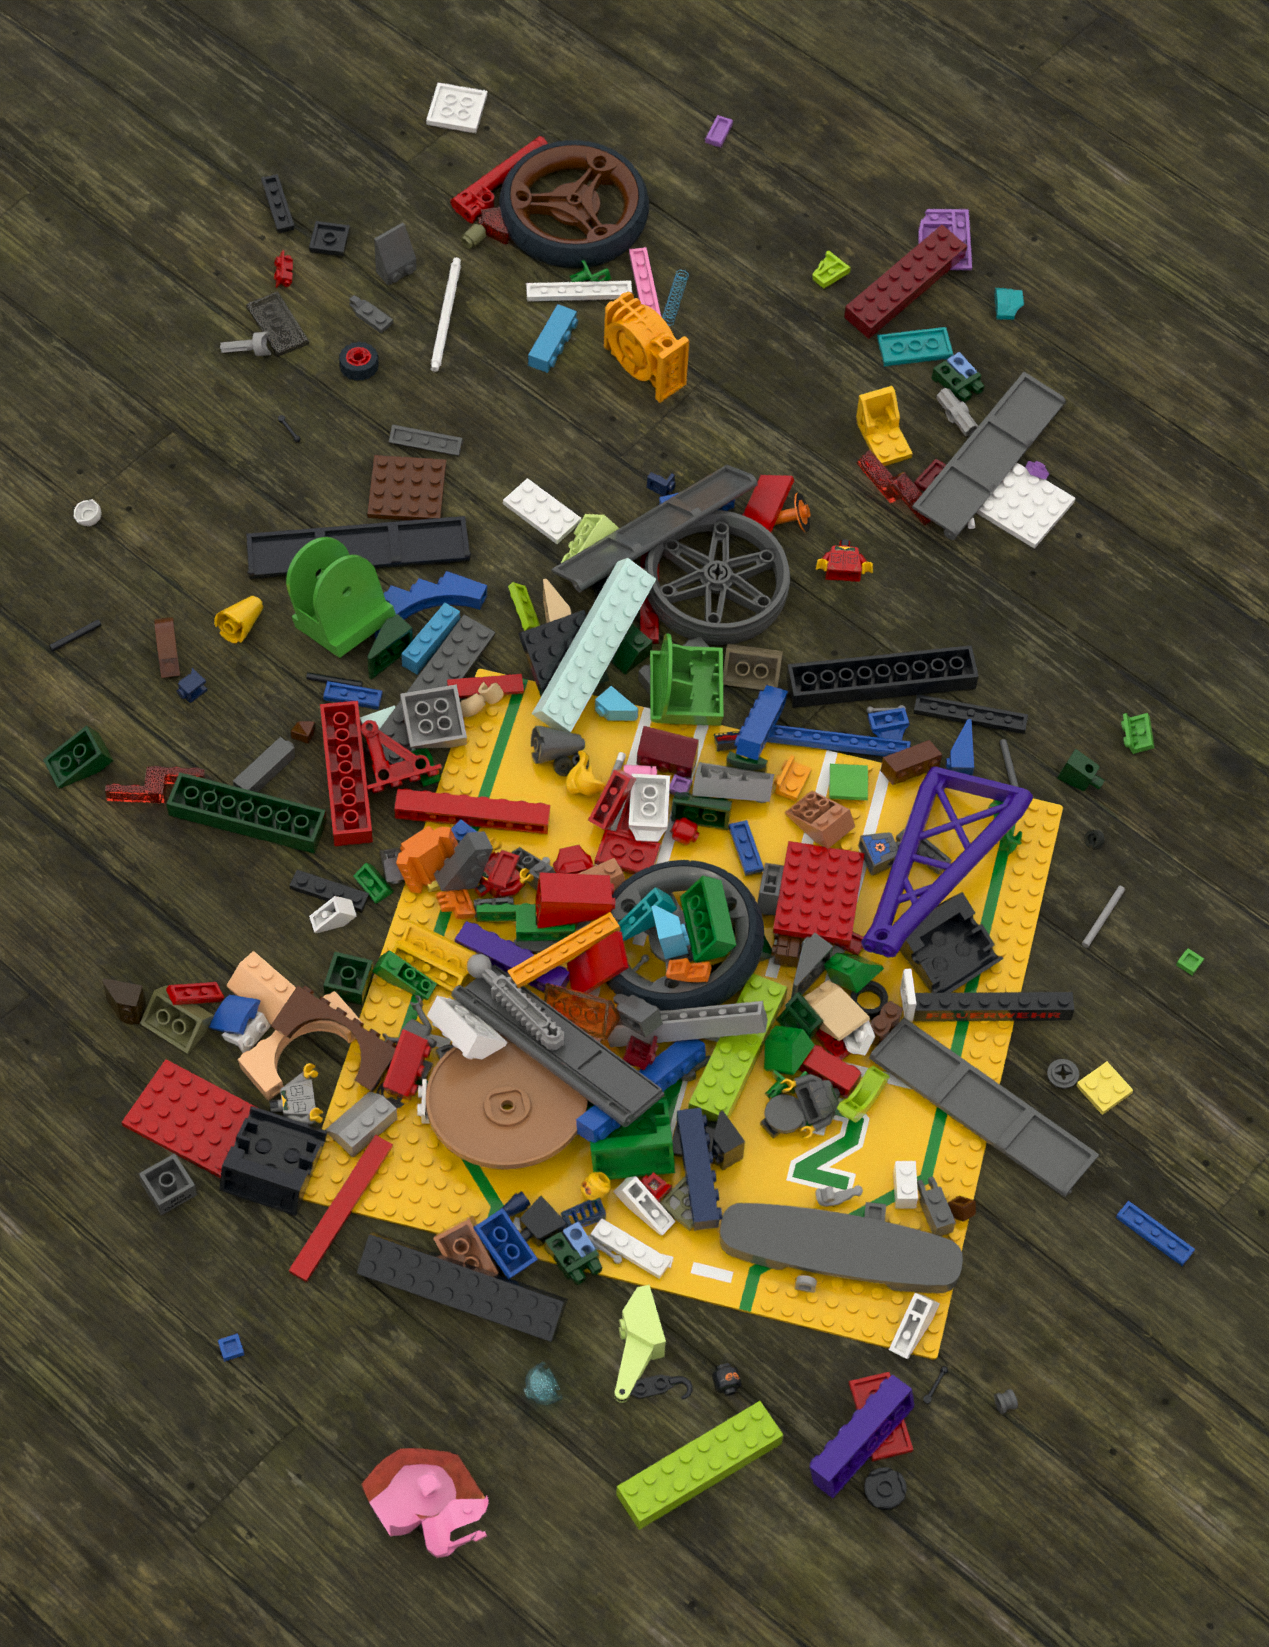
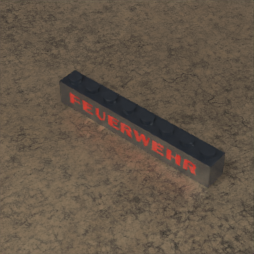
[914,992,1074,1021]

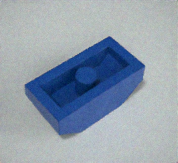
[868,707,909,740]

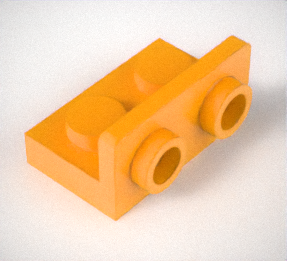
[774,755,812,801]

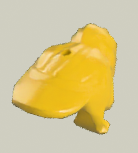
[565,750,606,795]

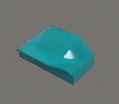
[994,288,1024,320]

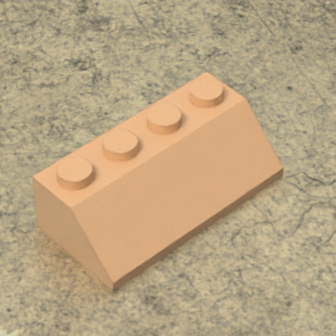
[226,951,296,1030]

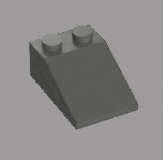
[374,223,417,286]
[791,933,833,998]

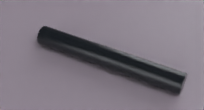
[49,619,101,652]
[306,672,363,687]

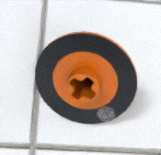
[775,493,810,532]

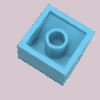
[651,905,690,959]

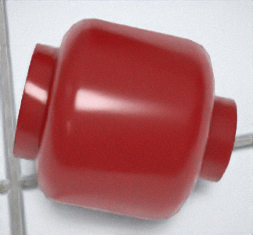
[670,817,700,846]

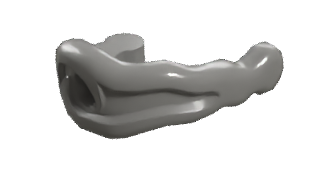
[816,1185,863,1207]

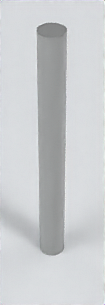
[1082,886,1125,948]

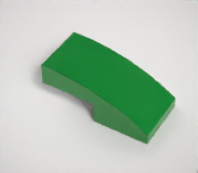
[412,748,441,787]

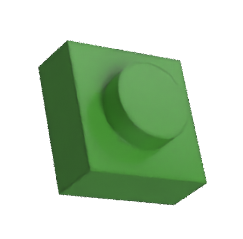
[1176,948,1204,976]

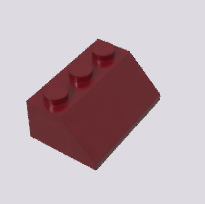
[636,726,699,778]

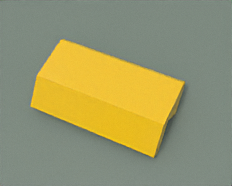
[392,920,478,991]

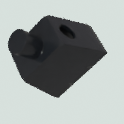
[519,1196,567,1246]

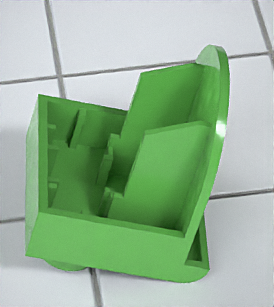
[650,633,724,726]

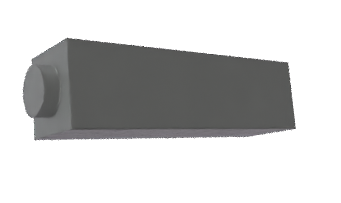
[233,737,295,792]

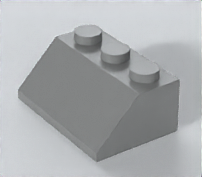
[326,1091,397,1157]

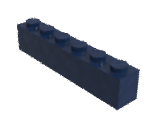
[676,1108,722,1230]

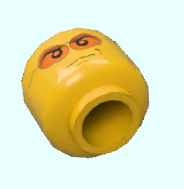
[580,1172,610,1202]

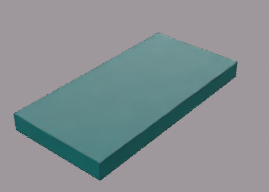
[877,327,953,366]

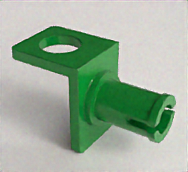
[569,260,611,282]
[765,1069,808,1099]

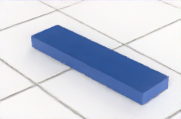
[1116,1201,1195,1266]

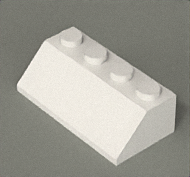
[427,996,507,1060]

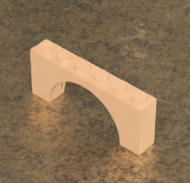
[238,991,364,1101]

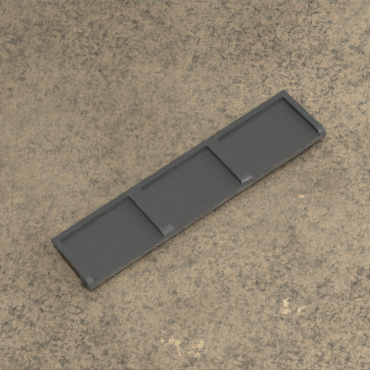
[912,372,1066,540]
[551,465,758,593]
[451,964,664,1127]
[869,1018,1099,1198]

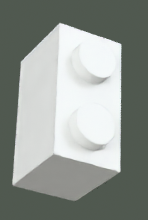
[893,1161,918,1209]

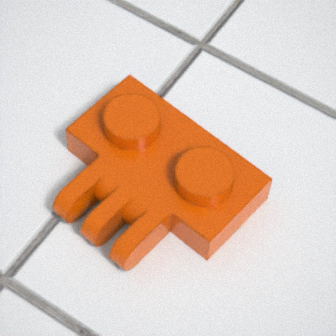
[436,889,476,919]

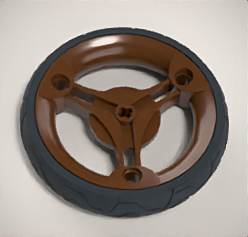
[499,140,649,269]

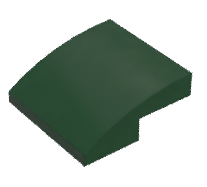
[726,751,768,773]
[776,992,824,1039]

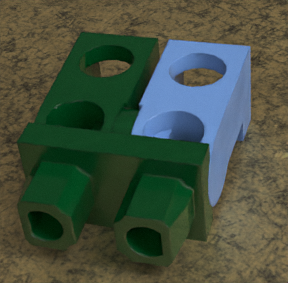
[931,352,985,403]
[544,1221,602,1286]

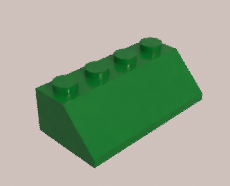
[680,875,736,963]

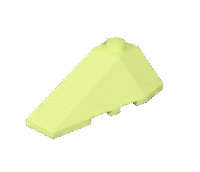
[561,514,619,563]

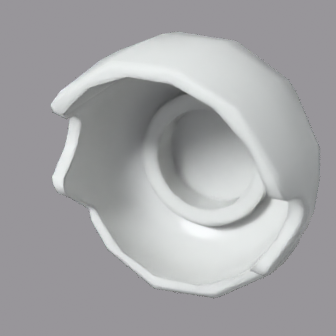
[74,499,102,526]

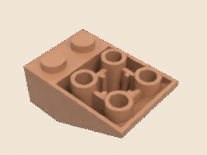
[785,791,855,849]

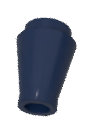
[501,1191,531,1217]

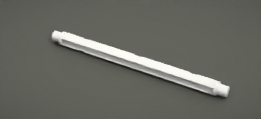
[431,258,461,372]

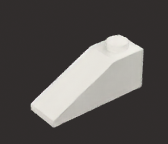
[613,1176,676,1236]
[889,1293,940,1359]

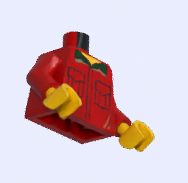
[816,539,873,582]
[474,838,534,898]

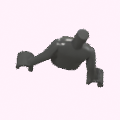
[382,995,437,1048]

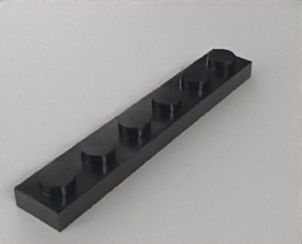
[913,694,1028,734]

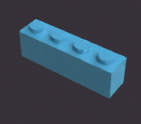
[528,304,578,373]
[402,603,460,675]

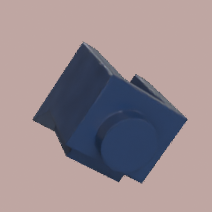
[177,668,207,703]

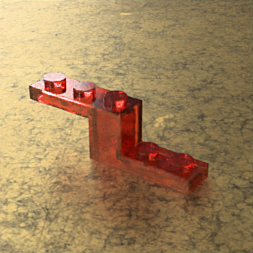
[856,450,931,525]
[105,766,206,803]

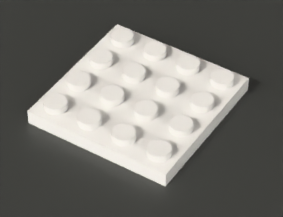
[977,463,1075,549]

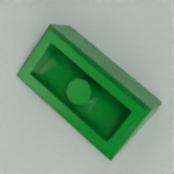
[353,863,394,904]

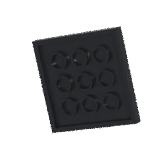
[518,610,609,696]

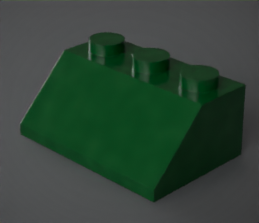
[610,624,653,675]
[671,792,732,830]

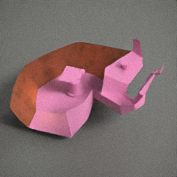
[362,1448,488,1558]

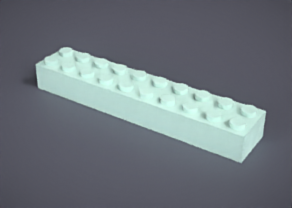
[532,558,656,732]

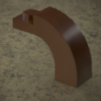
[154,617,180,678]

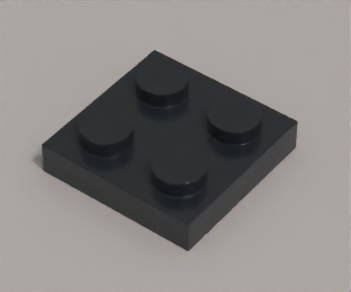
[309,221,350,256]

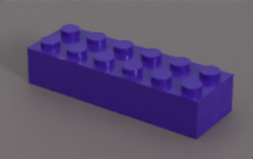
[810,1374,915,1499]

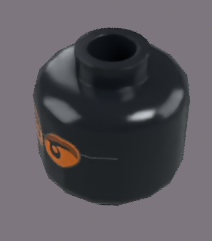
[712,1363,742,1396]

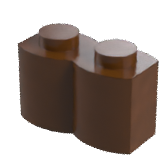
[870,1001,903,1046]

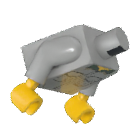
[270,1063,323,1125]

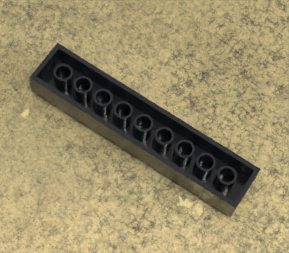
[786,645,979,708]
[357,1232,568,1341]

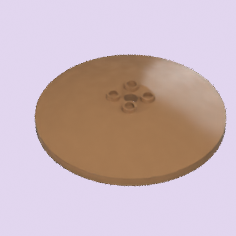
[426,1030,588,1169]

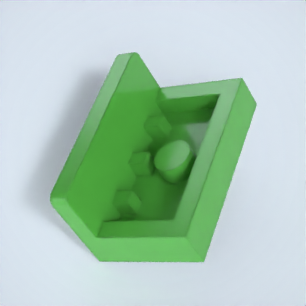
[1121,713,1154,754]

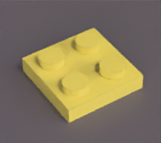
[1076,1062,1133,1115]

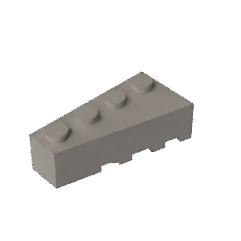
[692,762,774,803]

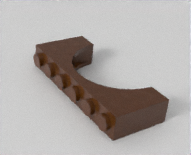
[271,985,397,1092]

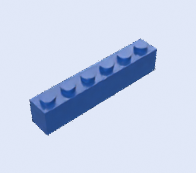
[734,685,788,760]

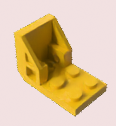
[856,386,913,467]

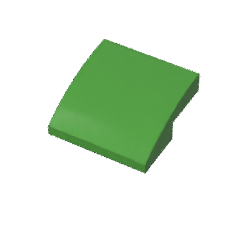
[829,764,868,800]

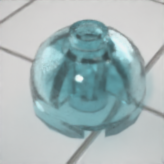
[523,1362,562,1405]

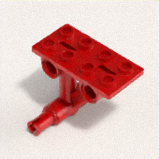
[361,720,442,794]

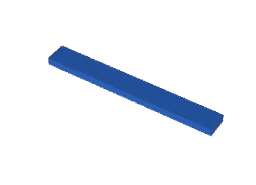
[767,725,911,756]

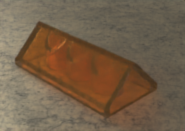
[544,983,621,1040]

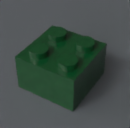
[323,952,373,1005]

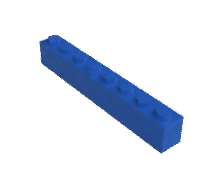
[576,1039,706,1143]

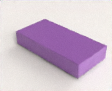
[705,115,733,148]

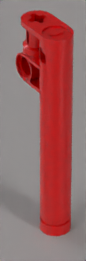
[450,136,548,223]

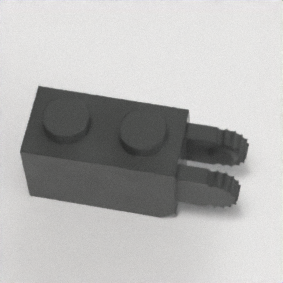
[613,993,663,1037]
[917,1176,956,1236]

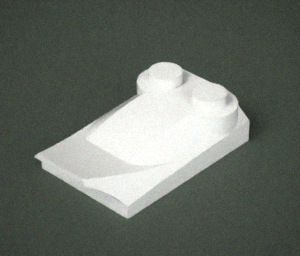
[629,774,670,842]

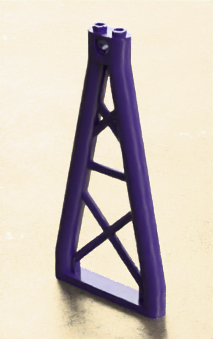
[861,767,1033,958]

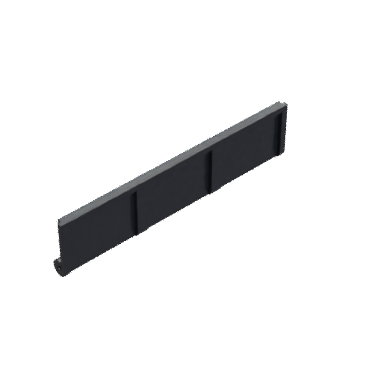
[246,516,471,579]

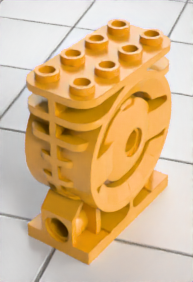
[604,292,689,403]

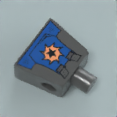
[858,832,900,876]

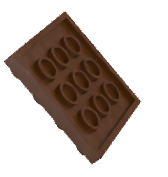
[367,455,446,521]

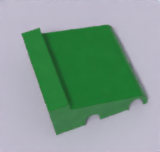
[587,1090,675,1180]

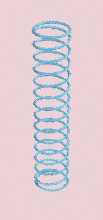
[662,270,689,326]

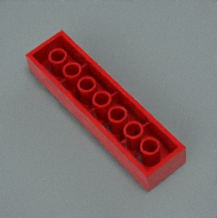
[320,701,373,846]

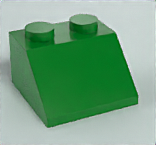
[823,952,884,993]
[764,1025,815,1075]

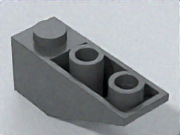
[512,847,555,890]

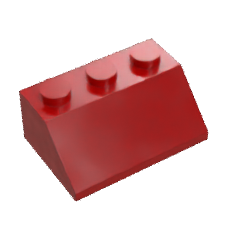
[383,1029,431,1100]

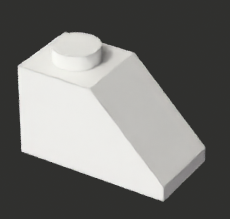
[309,896,356,933]

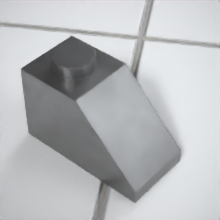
[380,847,404,884]

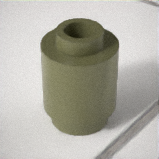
[461,224,486,249]

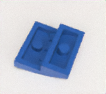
[209,995,261,1035]

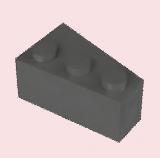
[434,831,493,891]

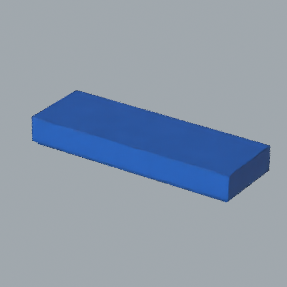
[323,681,383,710]
[728,820,764,876]

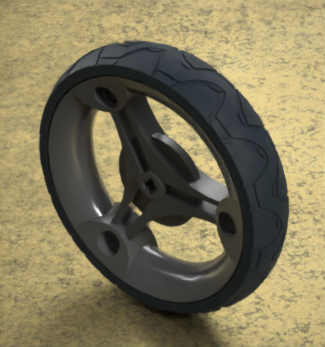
[606,860,764,1011]

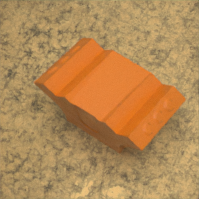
[396,826,458,893]

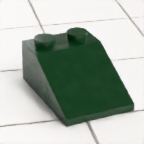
[367,614,413,680]
[43,725,114,789]

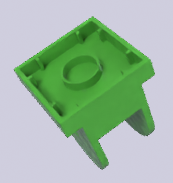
[286,537,396,658]

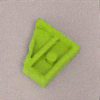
[813,251,850,288]

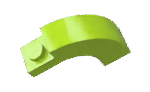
[836,1066,890,1123]

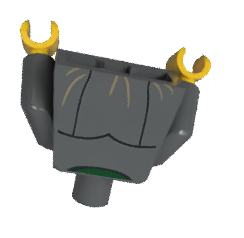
[780,1074,840,1139]

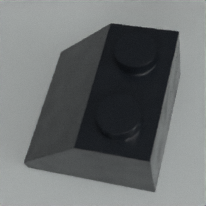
[712,1110,745,1170]

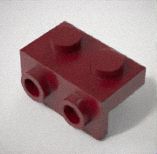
[623,1035,659,1070]

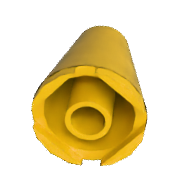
[214,596,263,643]

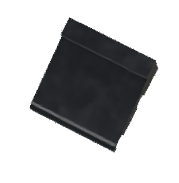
[900,892,1004,993]
[219,1106,328,1216]

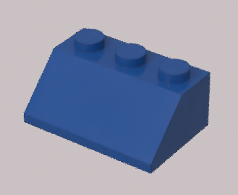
[473,1208,538,1279]

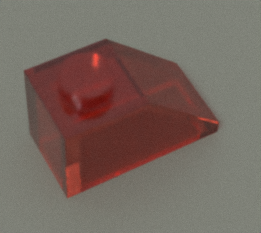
[478,207,508,245]

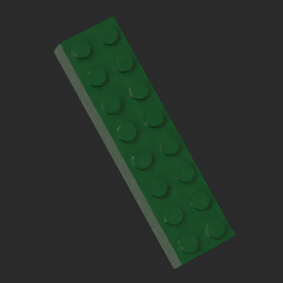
[167,772,327,854]

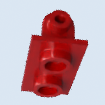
[274,250,293,288]

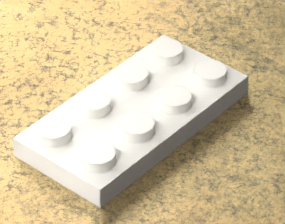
[503,478,581,544]

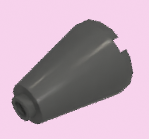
[531,726,585,764]

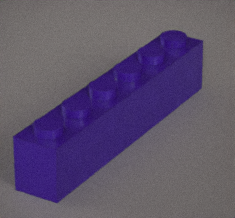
[455,921,569,1000]

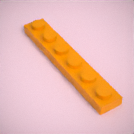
[508,912,621,988]

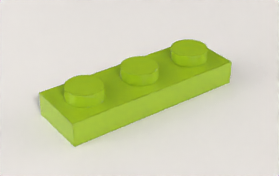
[508,582,540,631]

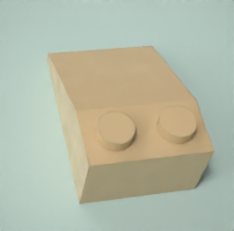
[543,579,571,623]
[804,980,870,1041]

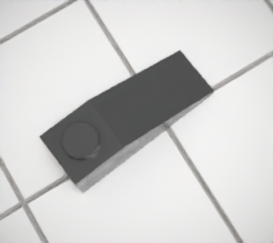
[758,863,784,915]

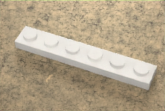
[526,281,632,301]

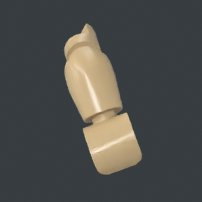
[460,682,504,717]

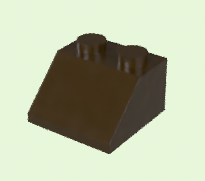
[103,978,146,1025]

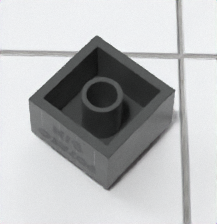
[139,1153,197,1215]

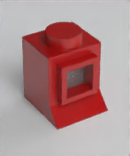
[641,1172,672,1202]

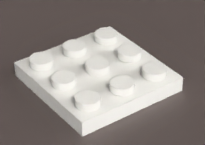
[426,83,487,133]

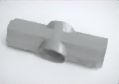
[936,388,978,437]

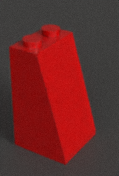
[535,873,615,928]

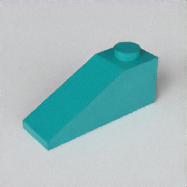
[618,887,677,941]

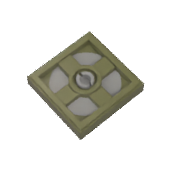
[659,1176,717,1231]

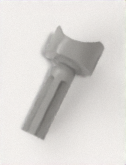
[220,331,271,356]

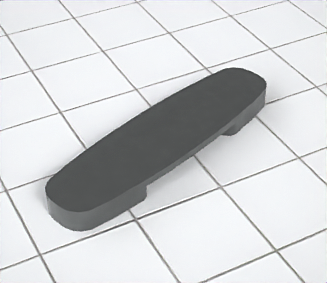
[719,1203,963,1293]

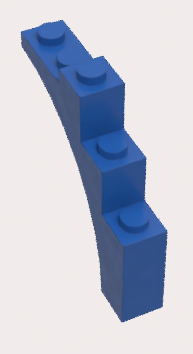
[375,571,487,638]

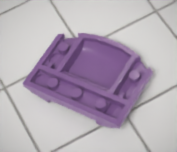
[918,209,972,270]

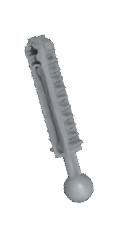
[467,954,565,1050]

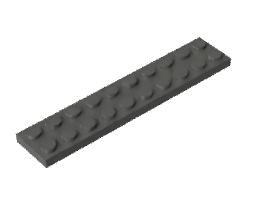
[365,615,495,765]

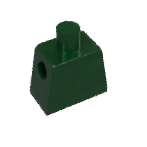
[1057,749,1105,791]

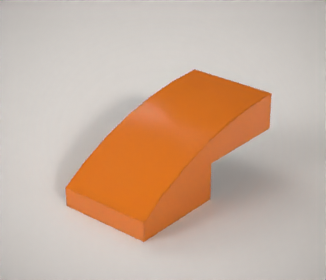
[666,958,712,982]

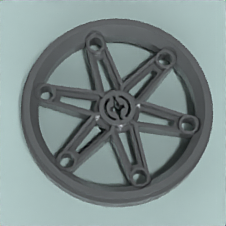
[644,510,790,645]

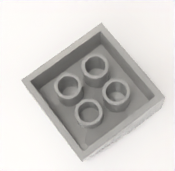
[400,684,467,748]

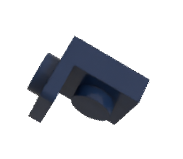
[647,472,676,496]

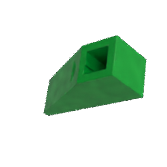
[372,950,437,1000]

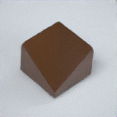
[291,721,316,744]
[948,1195,976,1222]

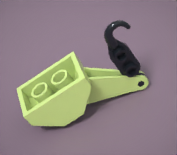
[615,1285,693,1403]

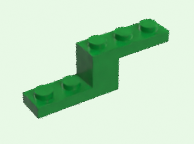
[477,903,575,942]

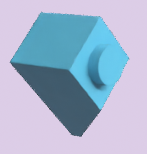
[595,686,638,721]

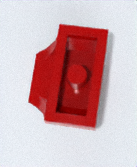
[553,845,594,874]

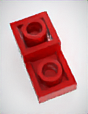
[814,1029,851,1059]

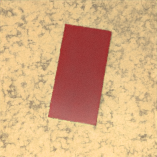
[743,475,794,532]
[567,931,629,1000]
[849,1372,913,1461]

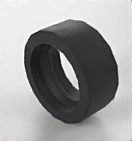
[850,981,888,1020]

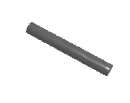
[999,739,1019,787]

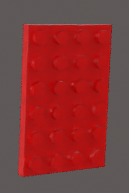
[773,841,865,946]
[122,1059,257,1178]

